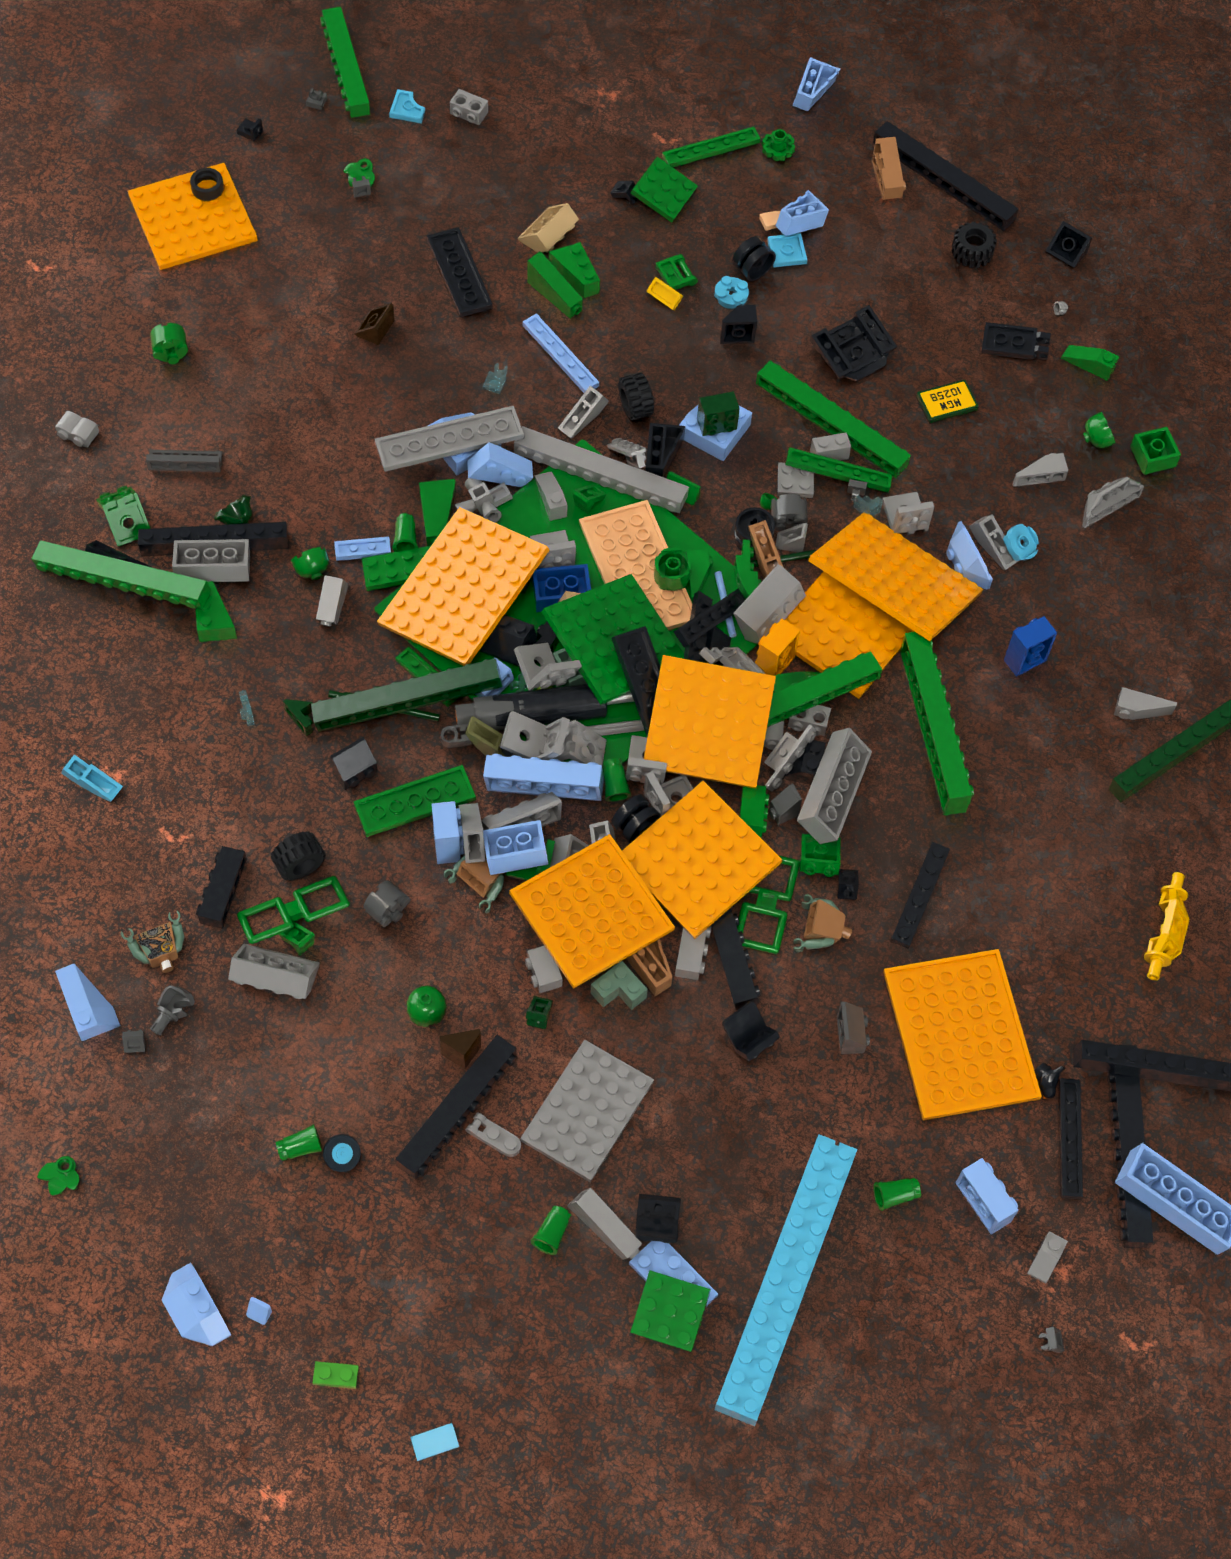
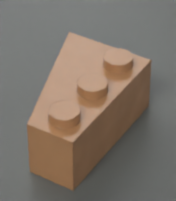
[872,137,906,200]
[626,939,673,996]

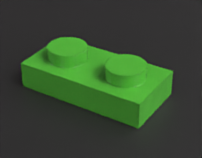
[313,1361,359,1389]

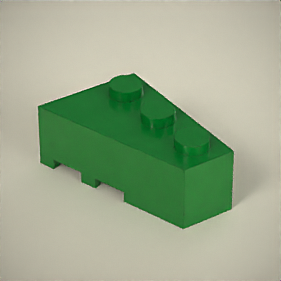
[549,242,600,298]
[196,581,237,642]
[739,785,769,838]

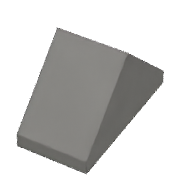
[775,523,808,552]

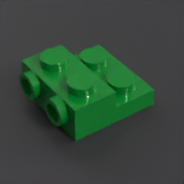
[800,834,841,877]

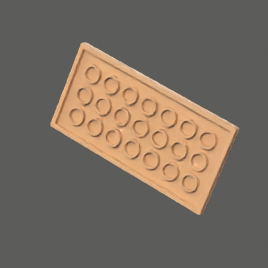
[579,500,692,630]

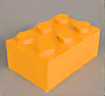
[755,619,800,675]

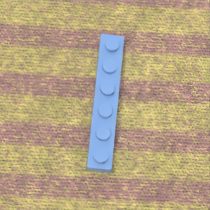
[523,313,599,393]

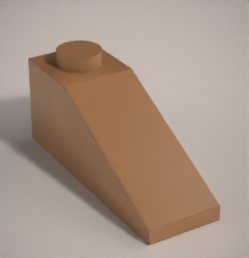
[748,520,784,579]

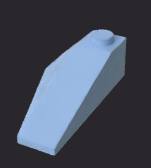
[55,964,120,1041]

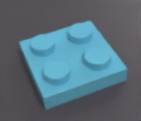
[767,233,807,267]

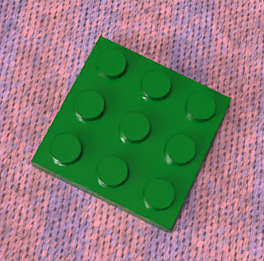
[631,156,698,223]
[630,1270,711,1352]

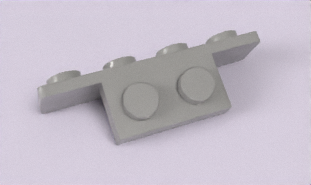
[607,438,646,468]
[764,724,817,792]

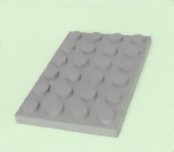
[520,1039,654,1183]

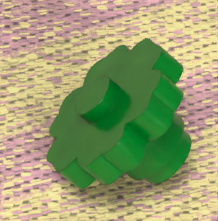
[762,129,795,161]

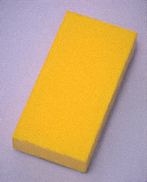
[646,277,683,311]

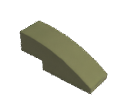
[465,716,505,757]

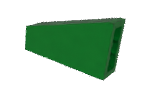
[527,251,583,319]
[419,479,456,546]

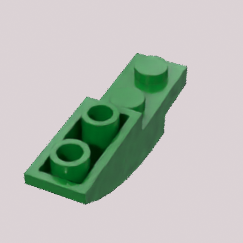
[734,540,761,599]

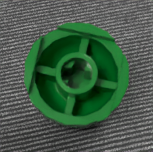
[1083,412,1115,448]
[291,547,329,580]
[406,985,447,1027]

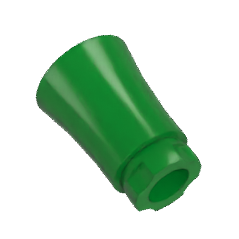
[392,513,418,552]
[603,758,632,802]
[275,1124,323,1161]
[873,1178,921,1211]
[531,1206,571,1255]

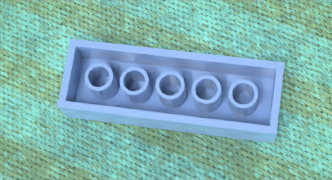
[483,754,604,801]
[1115,1143,1231,1255]

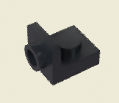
[237,118,263,141]
[837,869,859,900]

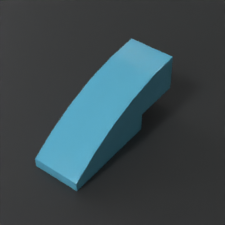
[61,755,123,802]

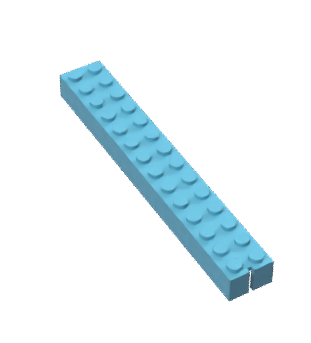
[714,1134,857,1426]

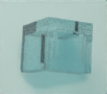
[853,495,883,516]

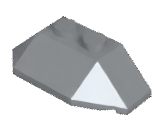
[1082,477,1144,528]

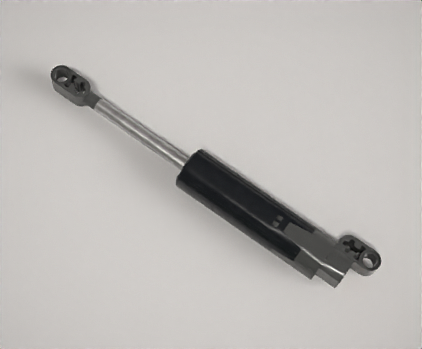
[441,684,634,748]

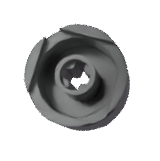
[771,494,808,531]
[363,880,411,927]

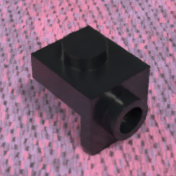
[610,181,637,204]

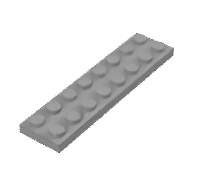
[375,406,524,472]

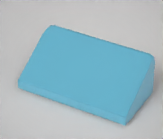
[410,1423,459,1461]

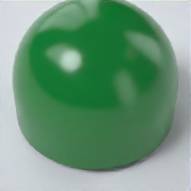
[759,493,777,510]

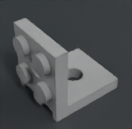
[882,492,934,535]
[530,530,576,568]
[514,643,582,691]
[500,711,570,760]
[553,720,607,765]
[626,735,667,784]
[644,771,693,816]

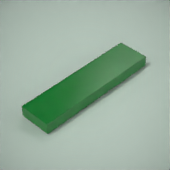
[395,647,458,707]

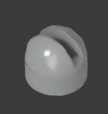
[1053,301,1068,315]

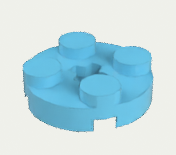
[714,276,749,309]
[1003,524,1039,561]

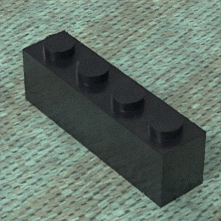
[196,846,247,929]

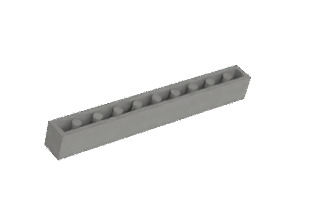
[514,426,689,513]

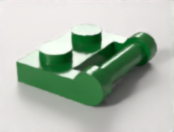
[655,254,698,290]

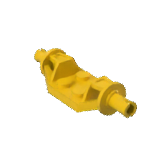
[1144,872,1190,981]

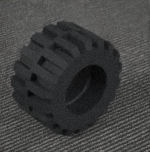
[951,222,997,268]
[618,372,654,421]
[271,831,326,881]

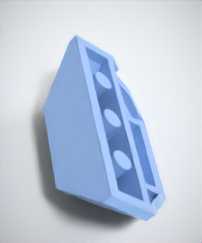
[946,521,993,590]
[162,1263,231,1346]

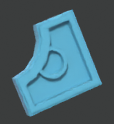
[389,89,425,124]

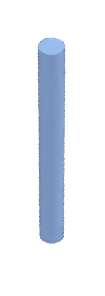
[714,571,737,638]

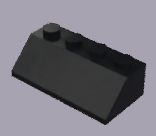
[479,614,538,667]

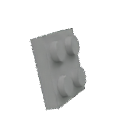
[777,462,814,498]

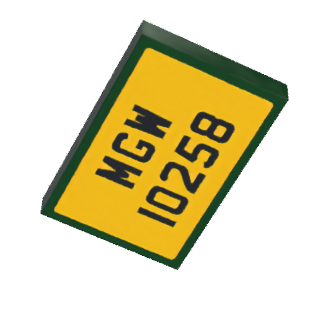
[916,379,979,423]

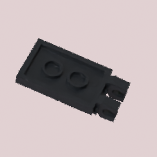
[981,322,1051,360]

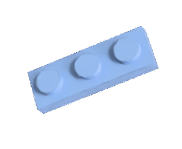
[334,537,391,561]

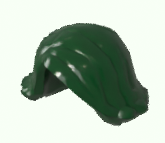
[214,495,253,525]

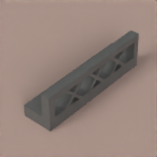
[146,449,222,472]

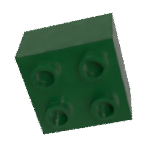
[697,391,740,436]

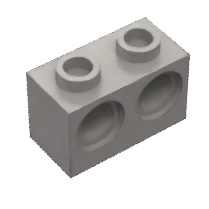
[450,89,488,125]
[788,705,831,736]

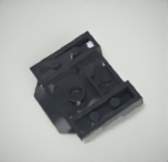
[810,305,897,382]

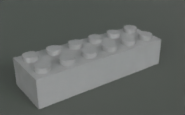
[797,728,872,844]

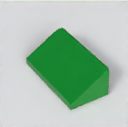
[666,471,701,505]

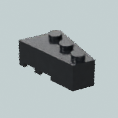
[645,423,686,477]

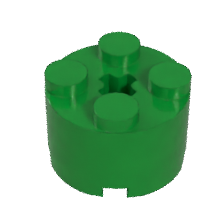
[150,323,188,364]
[654,547,692,591]

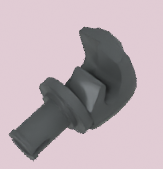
[150,986,195,1036]

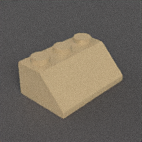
[518,203,579,253]

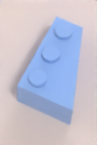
[792,57,840,111]
[467,442,533,487]

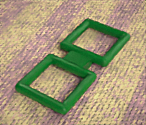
[737,855,800,954]
[237,876,350,944]

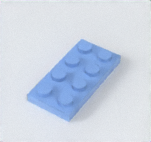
[629,1241,718,1307]

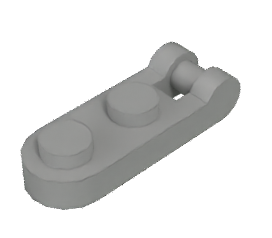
[465,1112,521,1157]

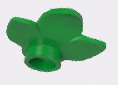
[343,158,375,187]
[37,1156,79,1196]

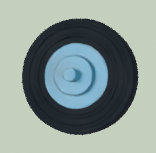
[323,1134,361,1172]

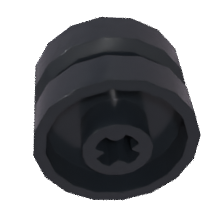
[732,236,776,281]
[733,507,775,555]
[611,794,661,843]

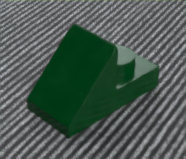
[283,699,313,737]
[526,996,553,1029]

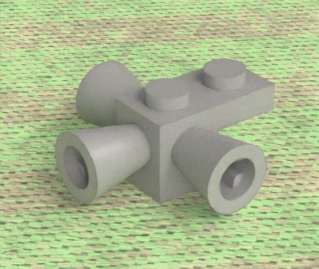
[455,478,513,523]

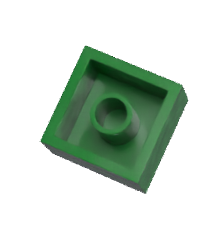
[1130,427,1181,475]

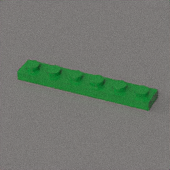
[662,127,761,167]
[785,447,892,493]

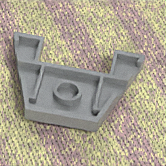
[699,647,765,674]

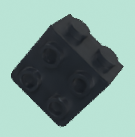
[722,1001,780,1061]
[636,1194,681,1243]

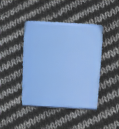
[246,1297,272,1325]

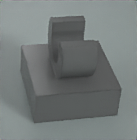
[306,88,327,110]
[352,176,371,198]
[847,479,867,502]
[122,1029,146,1053]
[1039,1327,1065,1353]

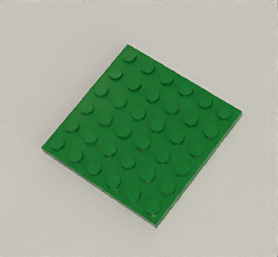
[541,574,684,705]

